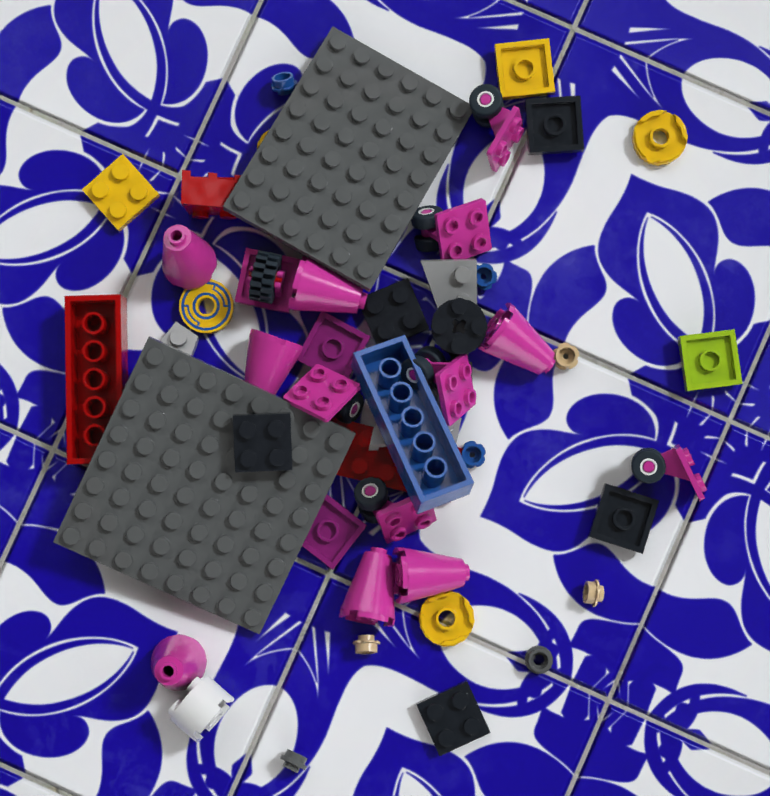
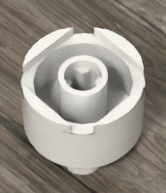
[168,676,234,743]

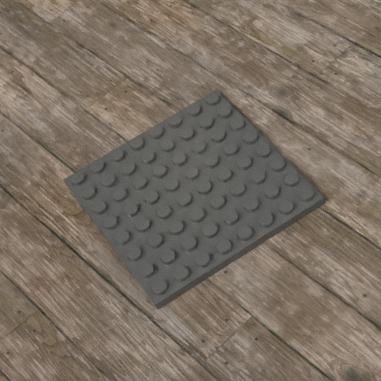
[53,336,356,634]

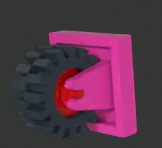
[235,248,300,314]

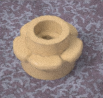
[553,343,579,370]
[583,579,604,607]
[353,635,380,654]

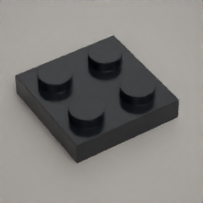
[525,96,584,155]
[361,278,429,345]
[233,412,293,473]
[588,483,659,554]
[416,680,491,756]

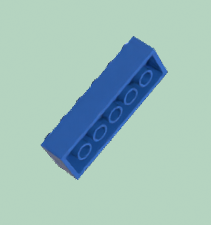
[351,335,474,514]

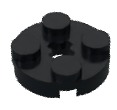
[431,298,488,355]

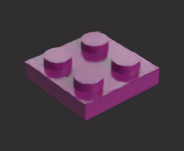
[297,312,371,378]
[302,494,367,570]

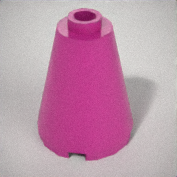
[162,225,217,290]
[288,255,368,314]
[478,303,556,375]
[244,329,303,395]
[339,547,395,627]
[392,547,470,604]
[151,634,207,691]

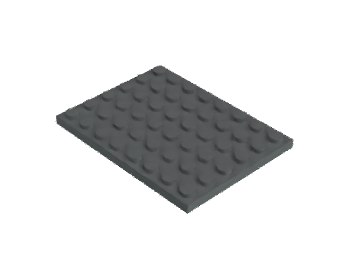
[223,26,472,292]

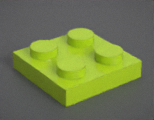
[678,329,743,392]

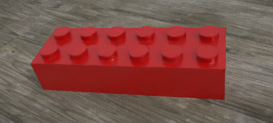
[64,294,128,465]

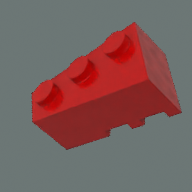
[181,170,241,220]

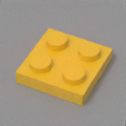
[494,38,555,100]
[82,154,160,232]

